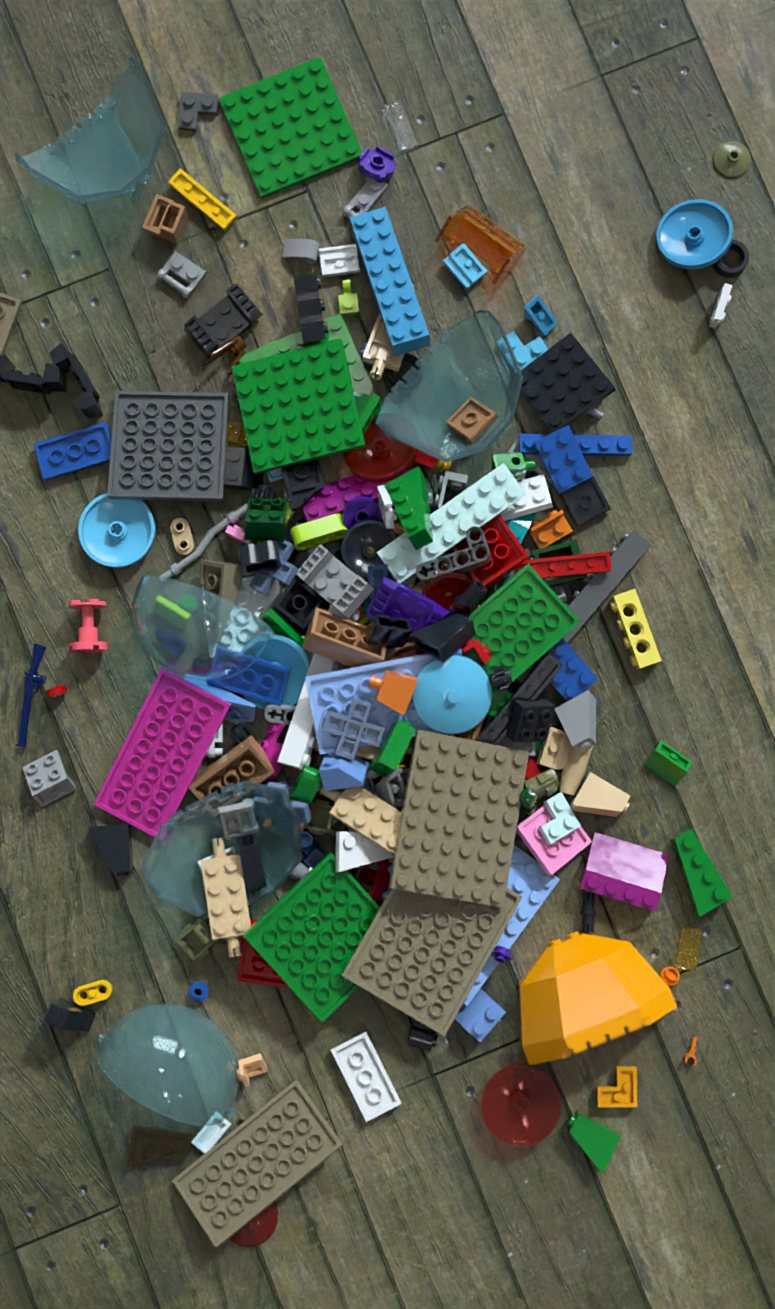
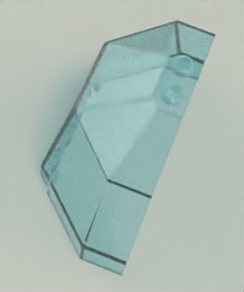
[14,56,165,205]
[375,310,524,462]
[141,781,302,917]

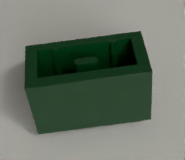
[245,498,287,542]

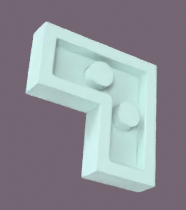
[538,792,581,845]

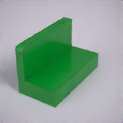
[356,392,382,435]
[644,740,692,786]

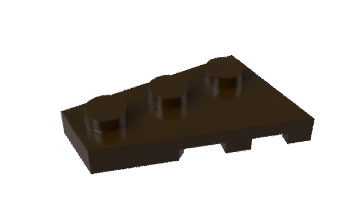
[127,1125,192,1166]

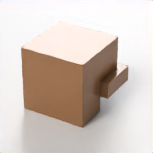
[142,194,189,244]

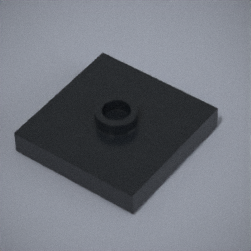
[559,476,611,527]

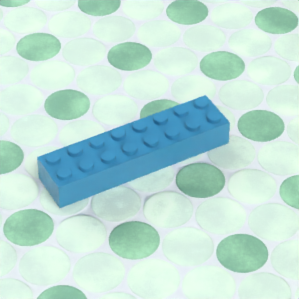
[350,207,430,356]

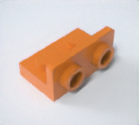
[528,510,573,549]

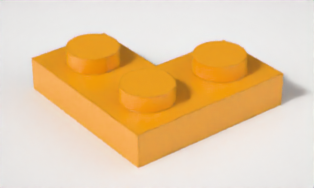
[597,1066,637,1107]

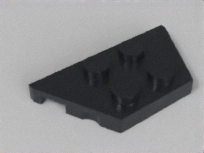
[280,459,325,511]

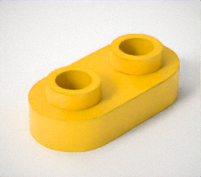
[73,980,113,1006]

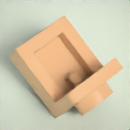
[237,1053,267,1087]

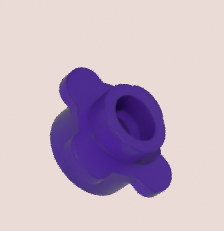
[491,946,512,963]

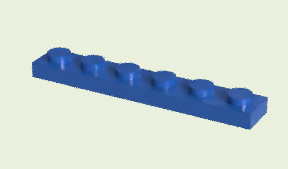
[518,434,633,456]

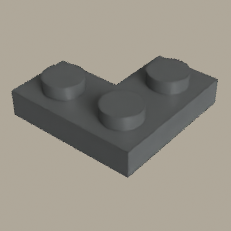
[178,91,219,132]

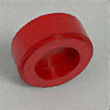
[46,685,67,698]

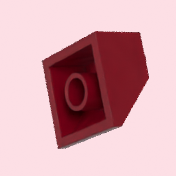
[351,860,392,903]

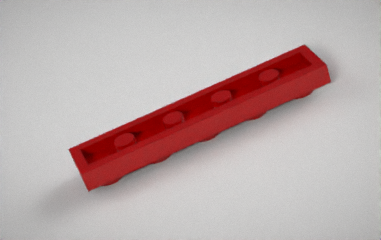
[514,552,612,579]

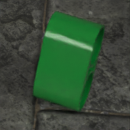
[291,765,322,804]

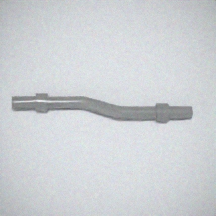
[159,504,248,583]

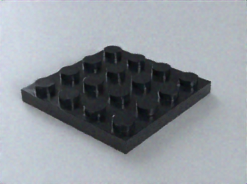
[510,333,616,433]

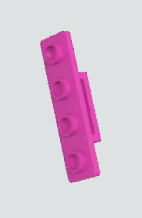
[259,722,285,782]

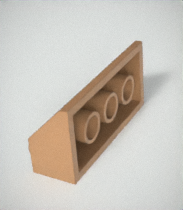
[303,607,387,668]
[189,735,275,817]

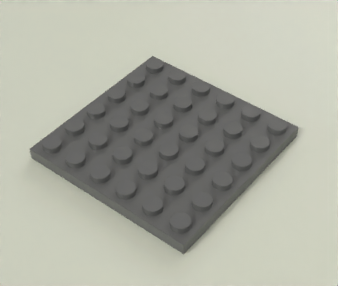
[107,391,229,501]

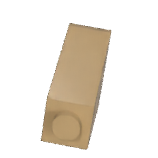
[570,772,630,817]

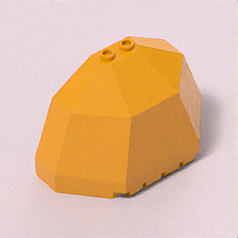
[518,931,677,1065]

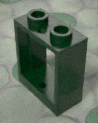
[529,540,587,587]

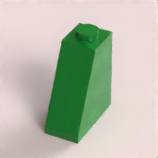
[368,720,416,777]
[567,1111,621,1173]

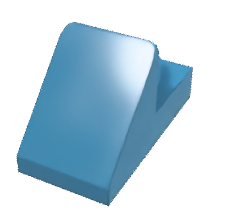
[524,295,558,336]

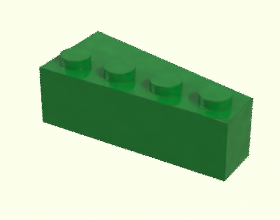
[384,467,433,550]
[671,829,733,917]

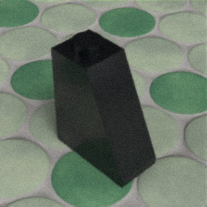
[412,613,476,662]
[89,824,134,876]
[237,832,267,891]
[44,998,97,1031]

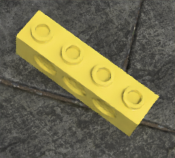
[610,589,662,670]

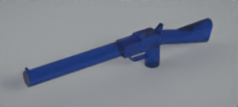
[16,643,47,747]

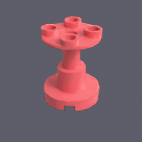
[68,599,108,653]

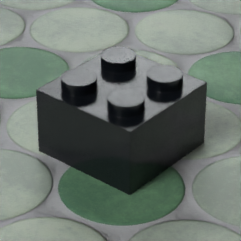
[267,576,325,633]

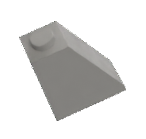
[555,690,596,753]

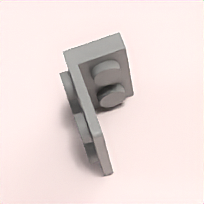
[434,471,468,509]
[23,750,76,807]

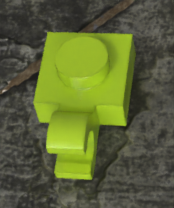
[338,280,359,315]

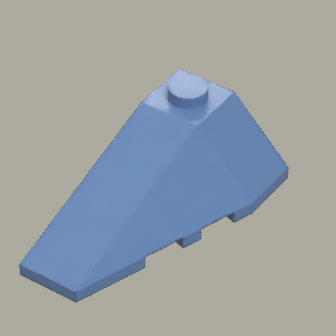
[184,676,256,722]

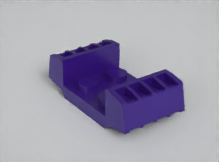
[366,577,450,634]

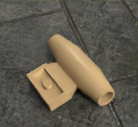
[537,727,593,796]

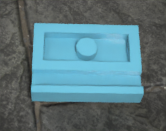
[443,243,487,290]

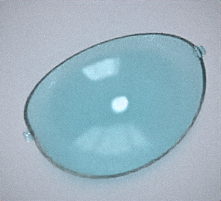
[132,576,274,681]
[97,1003,240,1126]

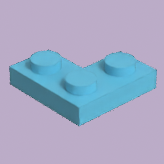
[498,331,548,373]

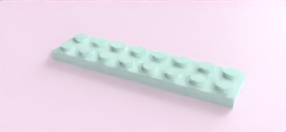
[377,463,526,583]

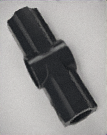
[447,580,487,618]

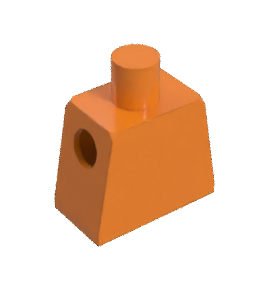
[367,670,418,715]

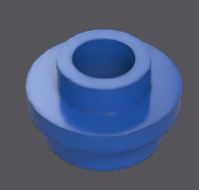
[189,981,209,1002]

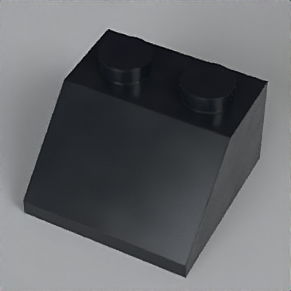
[224,447,264,491]

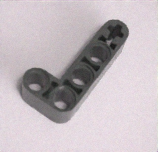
[416,526,491,584]

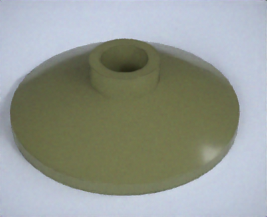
[713,141,751,178]

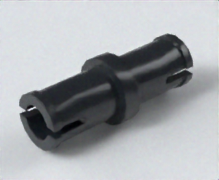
[581,893,596,933]

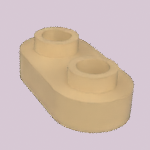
[170,518,195,556]

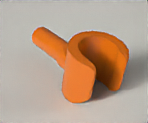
[684,1037,697,1066]

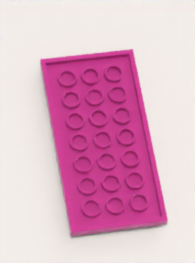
[93,668,231,841]

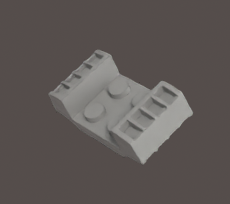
[296,544,374,619]

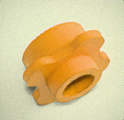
[436,451,451,472]

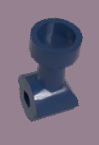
[296,832,318,857]

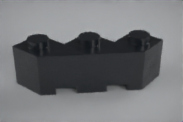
[293,273,329,343]

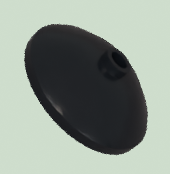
[341,520,397,578]

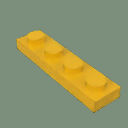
[168,168,237,231]

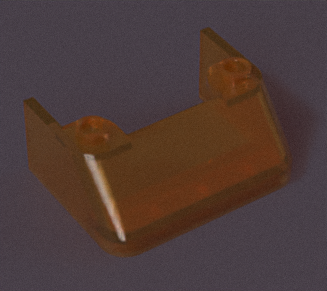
[435,205,526,285]

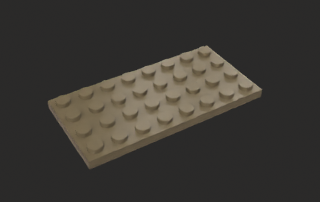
[172,1080,344,1248]

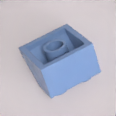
[319,752,369,791]
[455,988,506,1042]

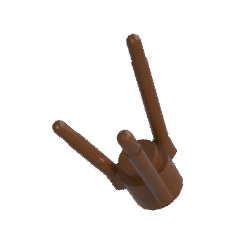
[202,336,247,375]

